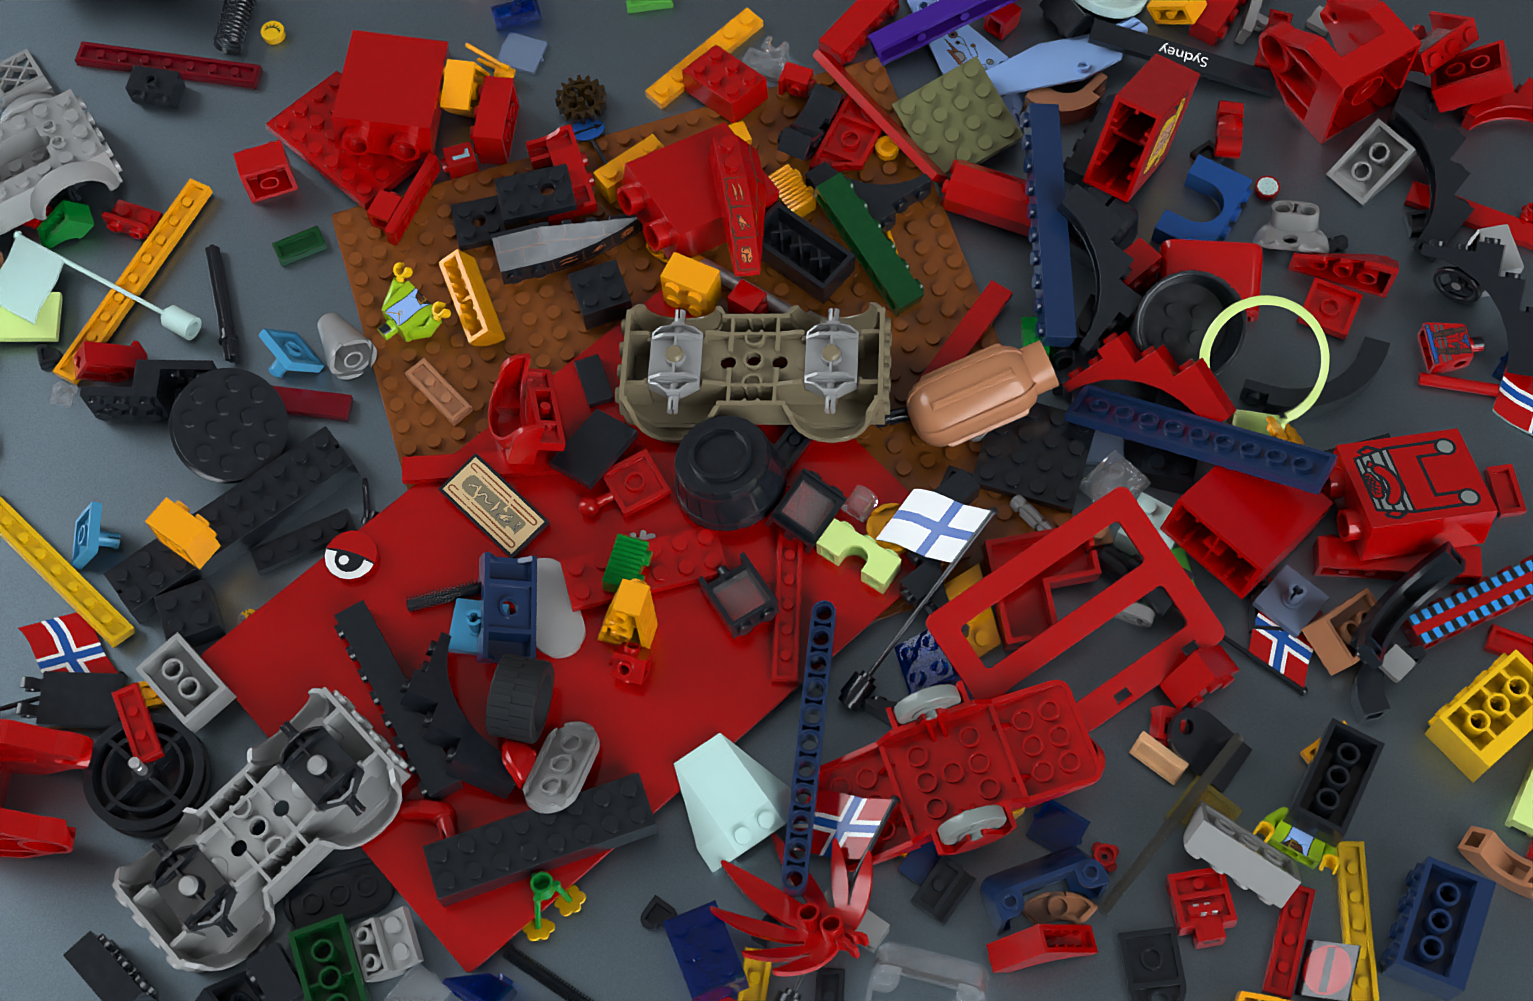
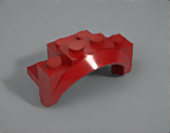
[488,353,566,464]

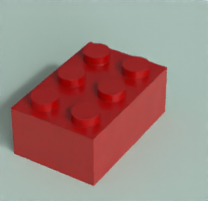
[1430,39,1514,113]
[682,45,768,123]
[470,76,520,165]

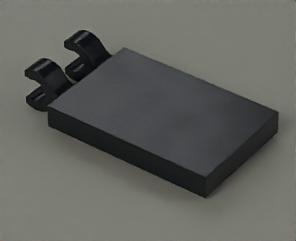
[16,671,128,729]

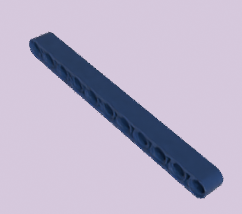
[781,600,836,897]

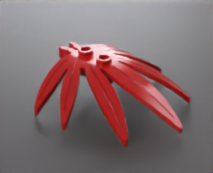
[709,833,873,976]

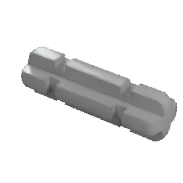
[1010,495,1054,531]

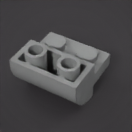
[350,906,424,982]

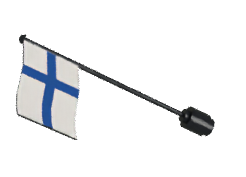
[838,489,998,711]

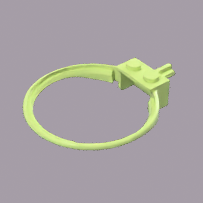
[1199,295,1330,438]

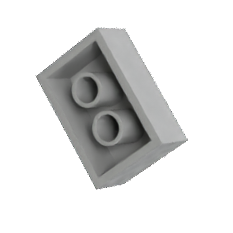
[135,632,237,734]

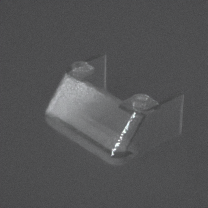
[864,941,989,1001]

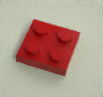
[1297,277,1363,340]

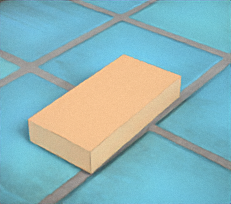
[1129,731,1189,786]

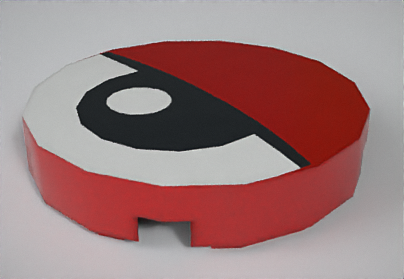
[325,530,379,583]

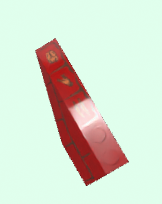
[709,135,767,276]

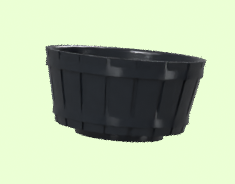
[1134,270,1248,376]
[674,416,787,531]

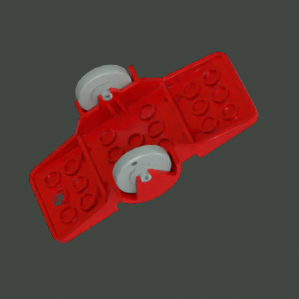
[811,679,1102,873]

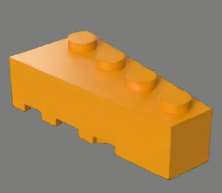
[597,579,658,649]

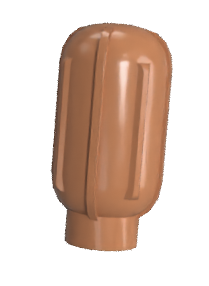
[906,340,1059,447]

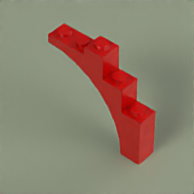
[1063,331,1236,422]

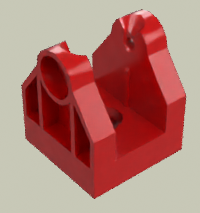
[1259,0,1422,144]
[0,719,94,858]

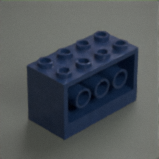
[1380,856,1496,1001]

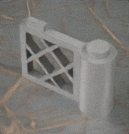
[0,49,56,111]

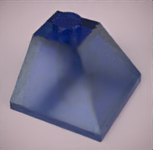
[442,973,518,1001]

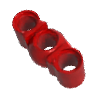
[1214,100,1244,159]

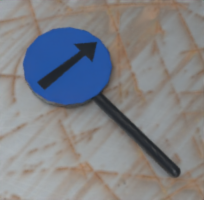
[572,119,608,165]

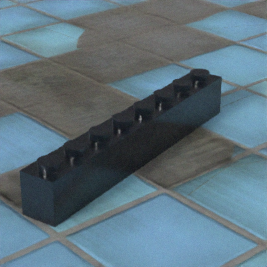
[334,600,464,801]

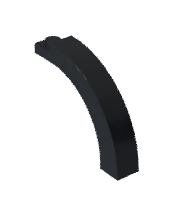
[1239,337,1391,419]
[1350,541,1466,670]

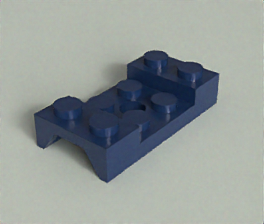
[477,552,537,664]

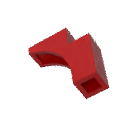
[1460,77,1533,130]

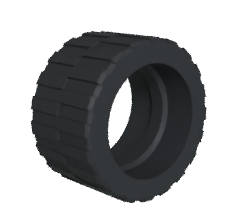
[485,653,554,744]

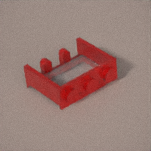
[1410,11,1479,76]

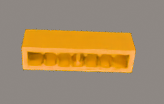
[438,249,506,346]

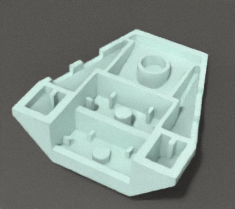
[674,733,799,873]

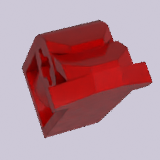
[74,341,148,383]

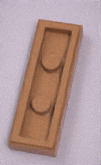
[404,358,473,426]

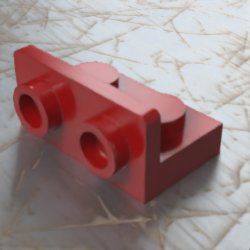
[101,199,163,240]

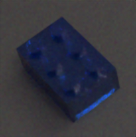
[662,900,750,1001]

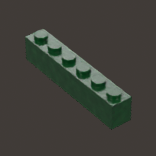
[813,172,924,317]

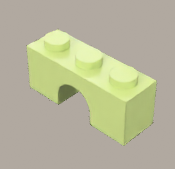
[816,518,901,594]

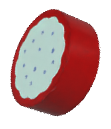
[1254,176,1280,201]

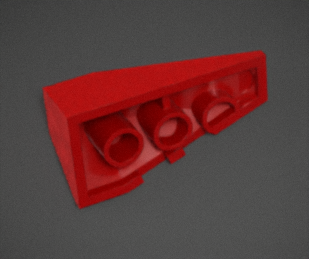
[1287,253,1399,298]

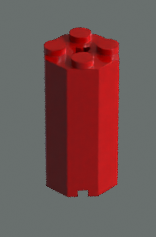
[940,159,1031,236]

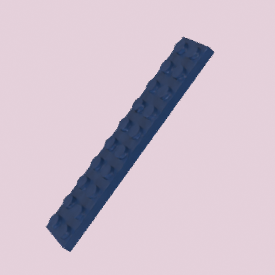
[1064,384,1338,495]

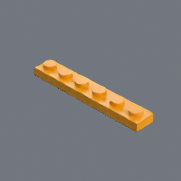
[645,7,763,110]

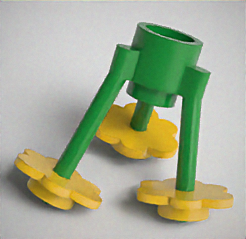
[522,872,586,941]

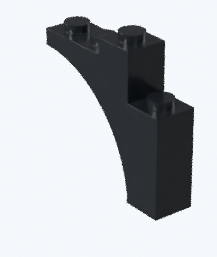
[805,161,931,233]

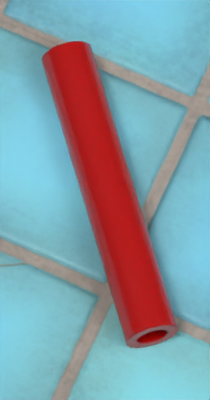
[1417,372,1499,397]

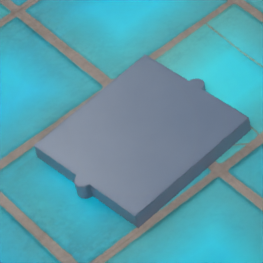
[497,32,548,75]

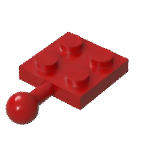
[578,449,671,518]

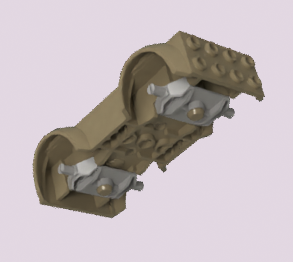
[615,302,892,443]

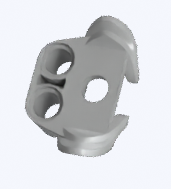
[1252,200,1329,253]

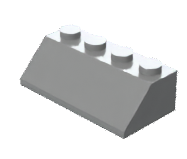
[1183,800,1301,908]

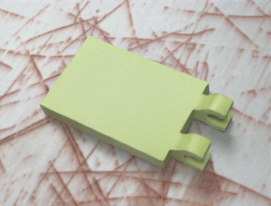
[0,292,63,342]

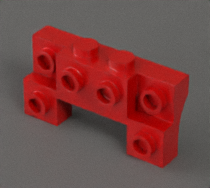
[525,124,598,226]

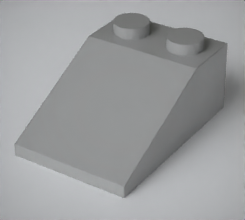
[1326,118,1418,206]

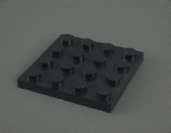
[972,402,1095,514]

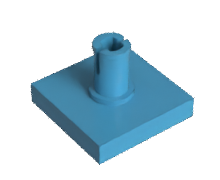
[258,328,325,378]
[71,502,120,570]
[448,598,511,655]

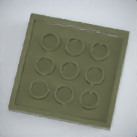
[892,56,1023,187]

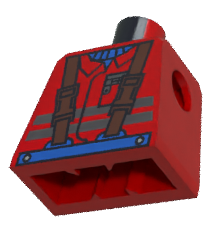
[1417,322,1484,375]

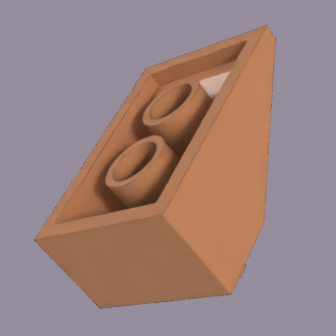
[1301,587,1397,676]

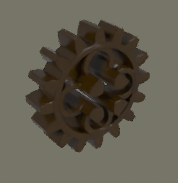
[555,75,608,124]

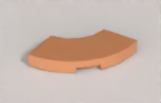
[1021,891,1099,925]

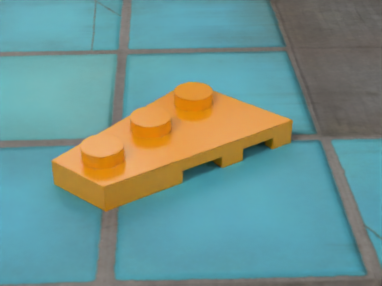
[944,563,1001,658]

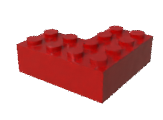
[982,528,1102,651]

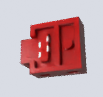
[1165,868,1238,949]

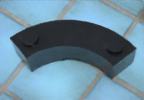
[777,83,847,161]

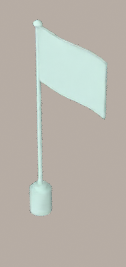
[0,231,202,340]

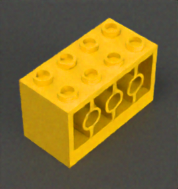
[1425,650,1533,783]

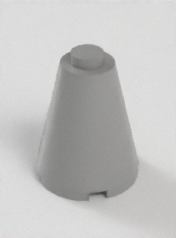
[317,312,377,379]

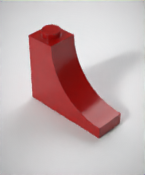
[986,924,1098,973]

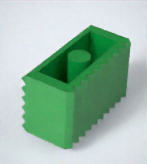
[602,533,653,594]

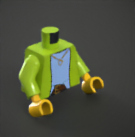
[377,262,451,342]
[1253,807,1340,875]

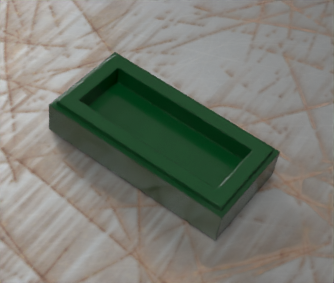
[272,225,327,267]

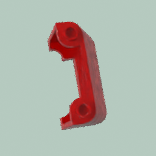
[1156,239,1263,323]

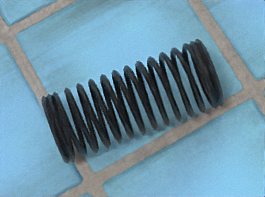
[213,0,256,55]

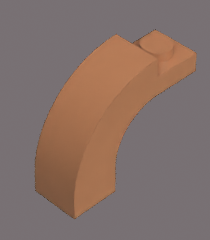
[1023,72,1108,125]
[1457,826,1533,899]

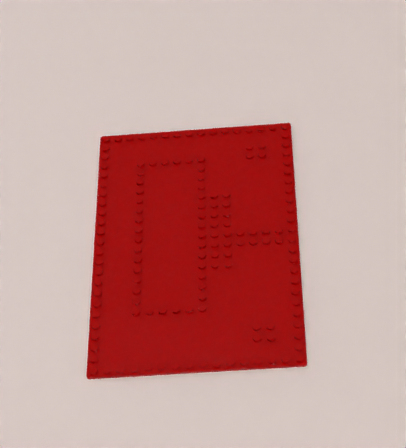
[202,290,942,973]

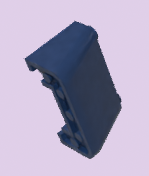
[980,847,1110,935]

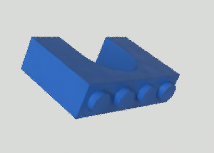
[1151,155,1253,245]

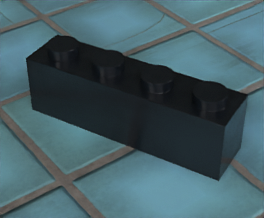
[1063,94,1116,188]

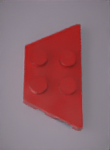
[809,94,882,171]

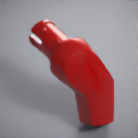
[400,799,459,839]

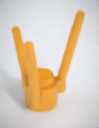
[465,43,516,79]

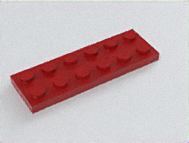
[560,526,728,612]

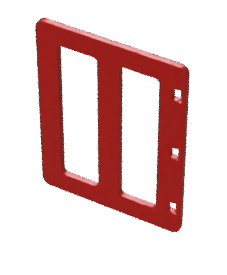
[926,486,1225,733]

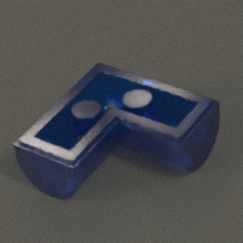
[491,0,542,31]

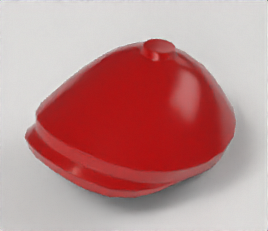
[501,739,538,790]

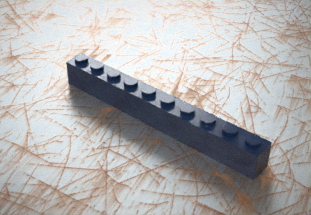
[1020,103,1077,347]

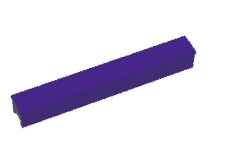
[867,0,1017,66]

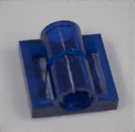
[894,629,959,695]

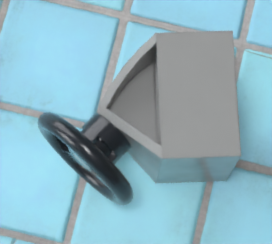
[1433,224,1524,304]

